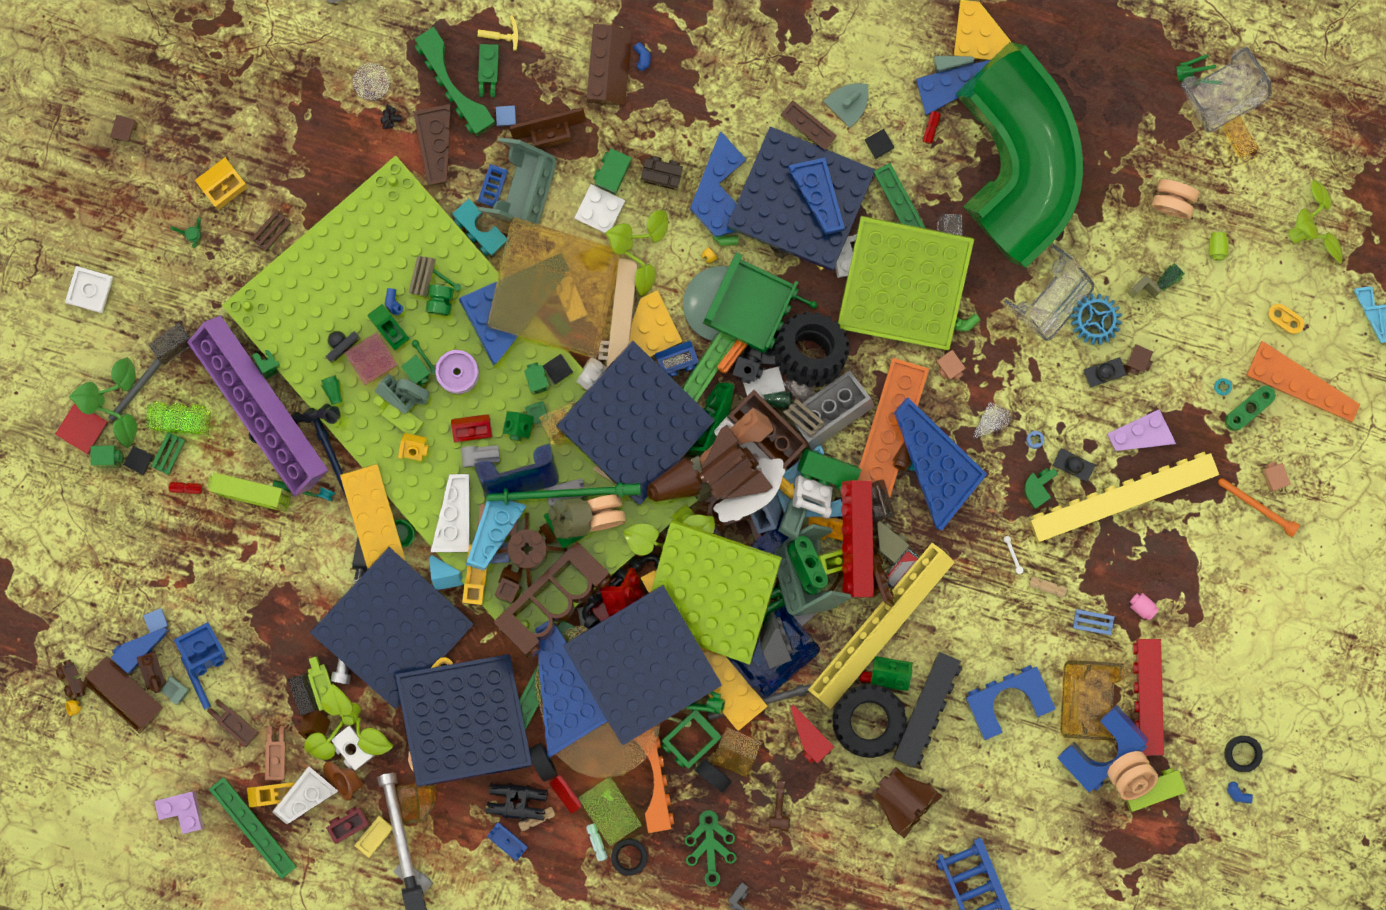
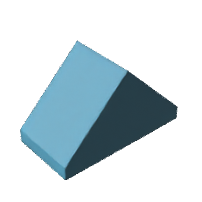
[429,555,463,590]

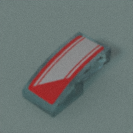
[886,548,920,588]

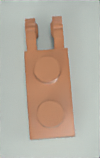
[265,726,286,780]

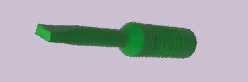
[273,480,318,498]

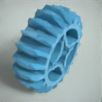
[1070,294,1122,345]

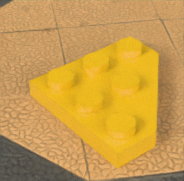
[954,0,1011,61]
[629,290,682,357]

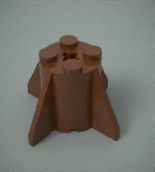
[699,425,773,499]
[495,513,567,588]
[871,767,943,839]

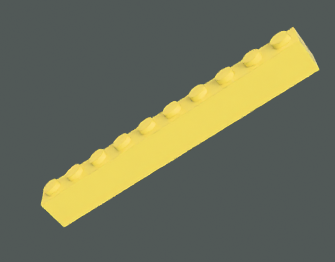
[1029,452,1219,543]
[808,543,955,709]

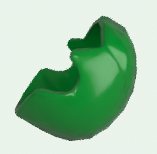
[394,519,415,548]

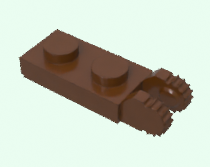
[207,699,259,748]

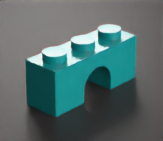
[452,199,509,258]

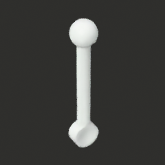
[1004,536,1023,574]

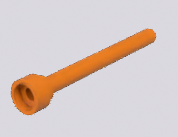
[1218,478,1300,538]

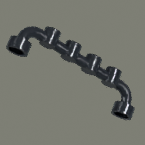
[248,404,341,444]
[582,554,661,629]

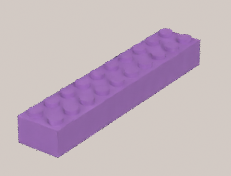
[187,315,329,497]

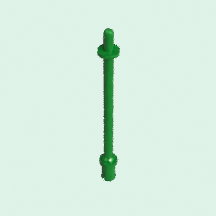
[486,482,641,505]

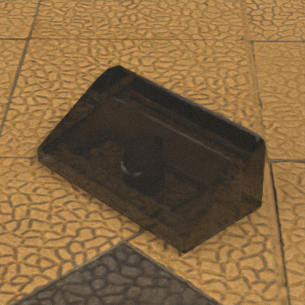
[872,480,895,523]
[288,673,319,716]

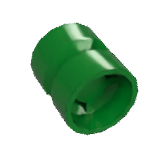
[425,285,454,316]

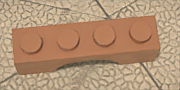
[699,408,774,467]

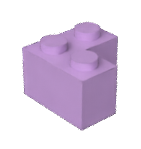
[154,791,205,834]

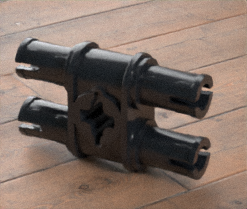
[486,783,548,821]

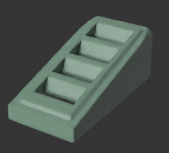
[933,56,974,73]
[375,374,415,414]

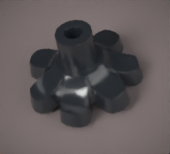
[381,104,401,129]

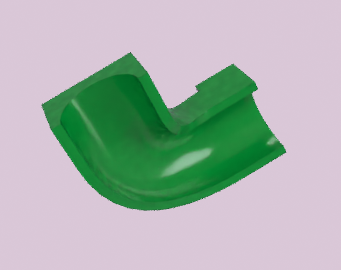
[955,42,1083,268]

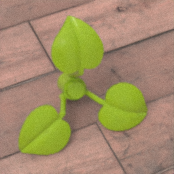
[1289,179,1342,265]
[605,210,668,297]
[623,515,715,555]
[304,684,393,760]

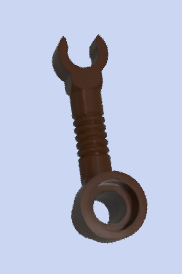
[769,779,790,832]

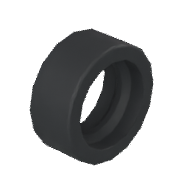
[1224,736,1263,772]
[529,743,557,782]
[695,759,732,793]
[611,838,648,876]

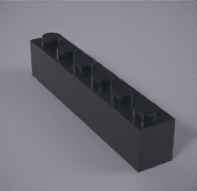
[893,652,962,768]

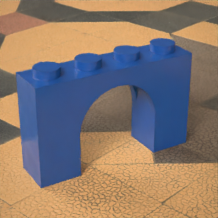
[965,665,1056,740]
[1058,705,1148,792]

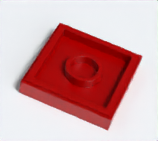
[55,403,109,454]

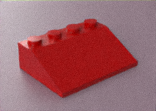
[789,704,834,764]

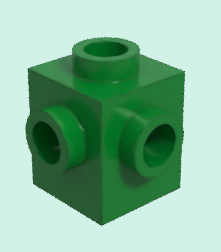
[502,411,534,441]

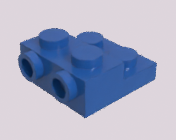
[174,622,227,676]

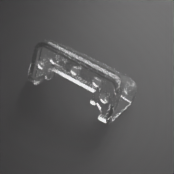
[1181,46,1272,133]

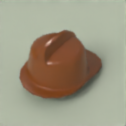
[323,762,363,801]

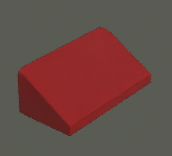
[451,414,492,442]
[549,775,583,814]

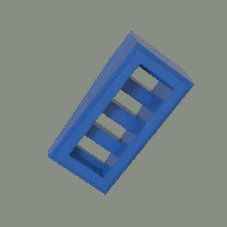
[478,164,509,207]

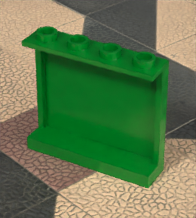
[702,252,799,353]

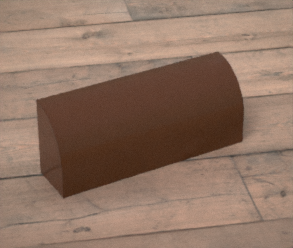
[83,656,163,734]

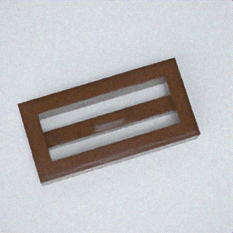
[251,210,291,252]

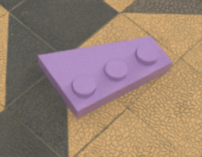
[1107,409,1176,451]

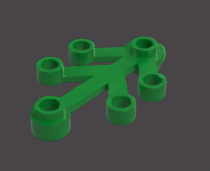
[685,810,736,886]

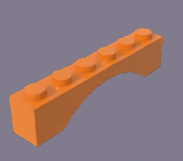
[634,725,674,833]

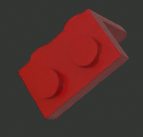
[600,568,644,617]

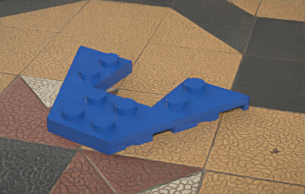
[690,132,746,238]

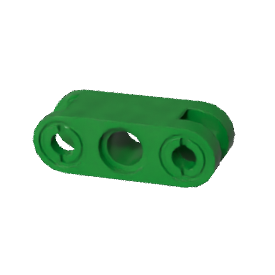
[1225,386,1276,431]
[787,536,828,595]

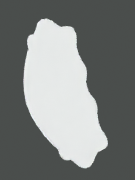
[713,458,785,522]

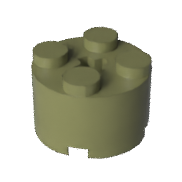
[548,497,592,538]

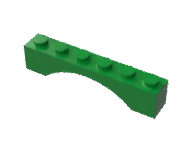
[414,27,496,137]

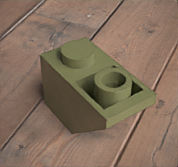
[876,521,909,564]

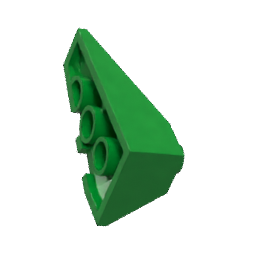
[686,383,734,457]

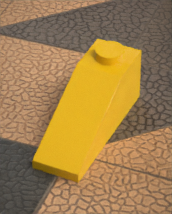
[247,782,295,807]

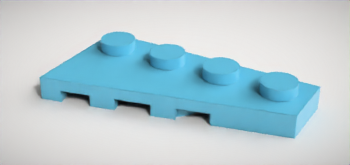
[466,500,526,571]

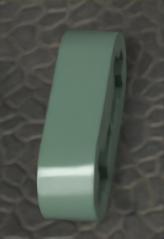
[396,379,430,405]

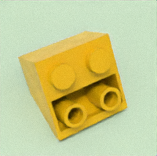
[195,157,248,210]

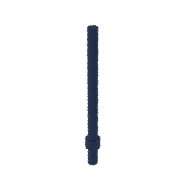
[313,418,348,502]

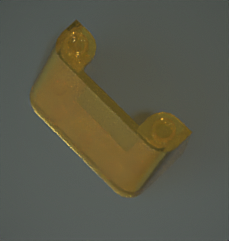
[1060,660,1124,741]

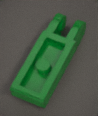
[478,44,499,98]

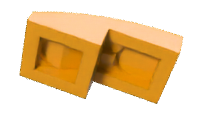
[808,517,843,541]

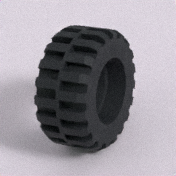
[773,312,850,388]
[832,684,907,758]

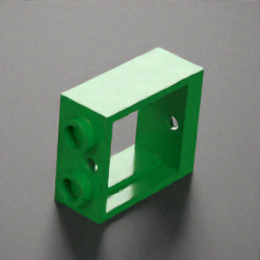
[661,710,722,769]

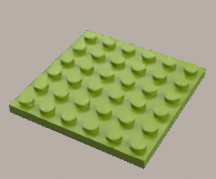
[838,216,974,350]
[651,520,782,665]

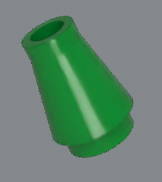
[321,375,342,405]

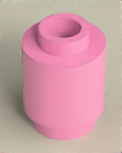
[1130,593,1159,621]

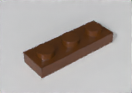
[780,100,837,150]

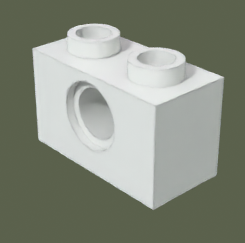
[331,726,375,770]

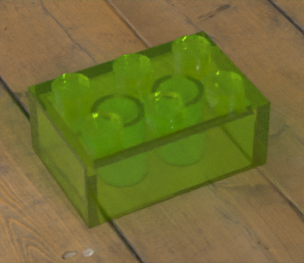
[145,401,211,435]
[578,776,642,846]

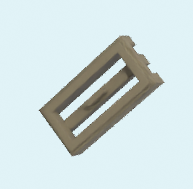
[408,256,436,297]
[783,399,825,438]

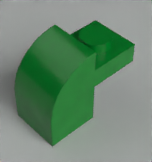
[1024,468,1058,510]

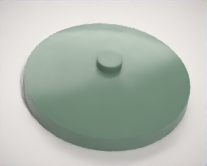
[683,266,728,341]

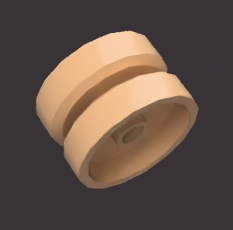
[1151,179,1200,219]
[587,494,627,532]
[1107,751,1158,800]

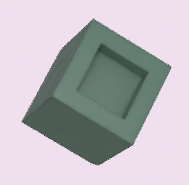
[161,676,191,705]

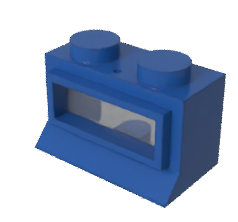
[655,341,698,378]

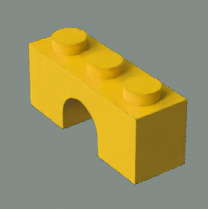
[462,545,488,605]

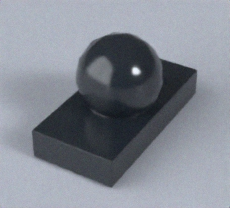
[325,331,360,363]
[1083,357,1126,388]
[1052,448,1095,483]

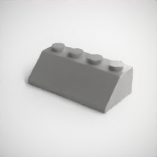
[791,370,874,450]

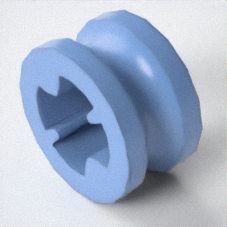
[1026,431,1044,449]

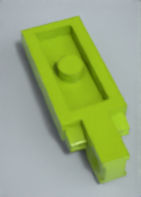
[373,395,424,435]
[308,656,332,711]

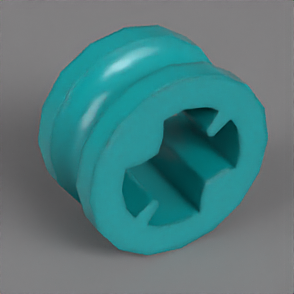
[1214,378,1232,396]
[316,487,336,502]

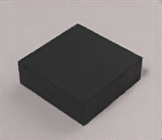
[865,129,895,159]
[543,354,573,384]
[123,446,154,475]

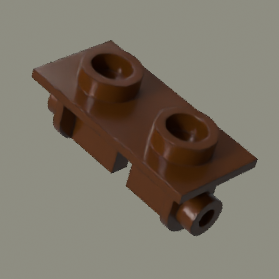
[137,652,166,693]
[56,659,86,700]

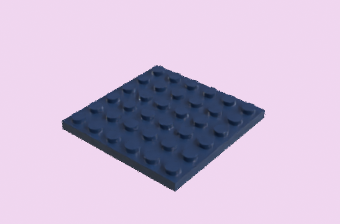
[727,127,875,271]
[555,341,715,505]
[310,546,474,709]
[563,585,722,746]
[395,654,532,788]

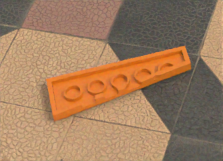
[1246,341,1360,423]

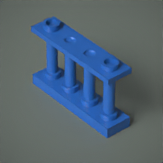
[936,837,1011,910]

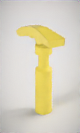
[478,15,518,52]

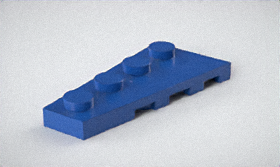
[788,158,845,235]

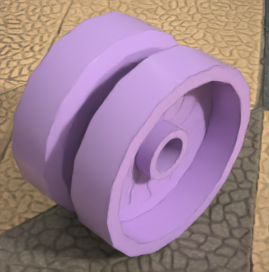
[435,350,480,395]

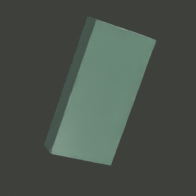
[778,499,807,540]

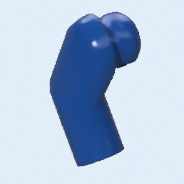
[633,42,651,71]
[385,288,403,315]
[1227,781,1253,804]

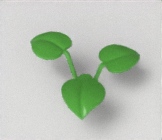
[69,357,137,448]

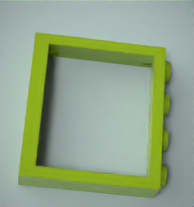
[208,472,292,512]

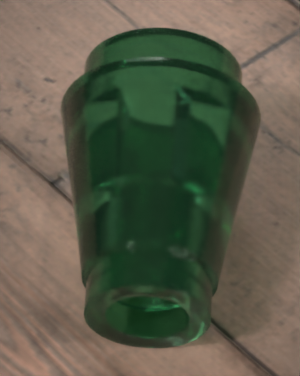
[1156,263,1185,291]
[764,390,792,409]

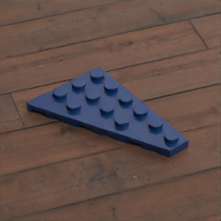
[459,253,569,365]
[894,398,987,531]
[535,620,607,757]

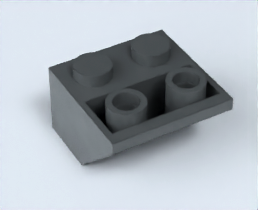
[759,611,793,668]

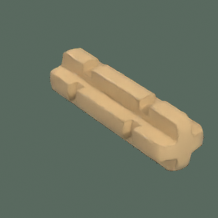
[1029,576,1067,598]
[518,807,555,831]

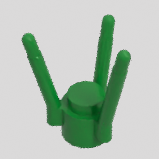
[1176,54,1222,85]
[170,217,202,248]
[686,691,725,715]

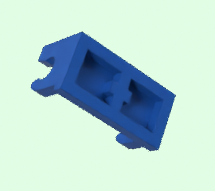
[487,822,529,861]

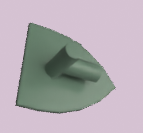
[823,83,868,128]

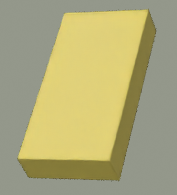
[354,815,393,858]

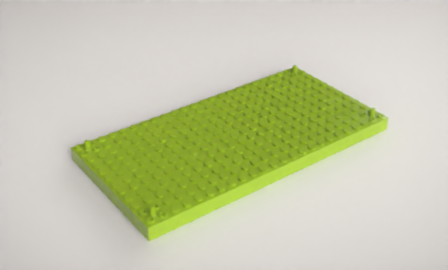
[222,156,698,633]

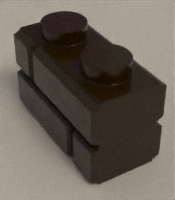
[640,156,683,191]

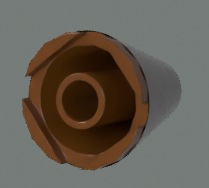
[647,459,702,502]

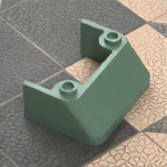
[478,137,556,228]
[772,524,851,616]

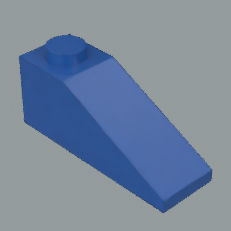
[111,628,170,674]

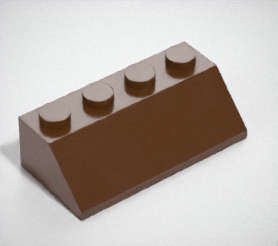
[587,24,632,106]
[728,390,808,469]

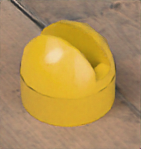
[702,246,718,264]
[65,700,81,716]

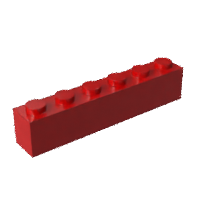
[841,480,874,598]
[1132,639,1164,755]

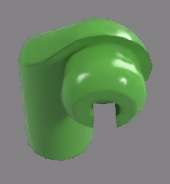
[712,234,738,246]
[954,313,981,332]

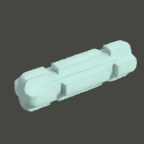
[586,823,608,861]

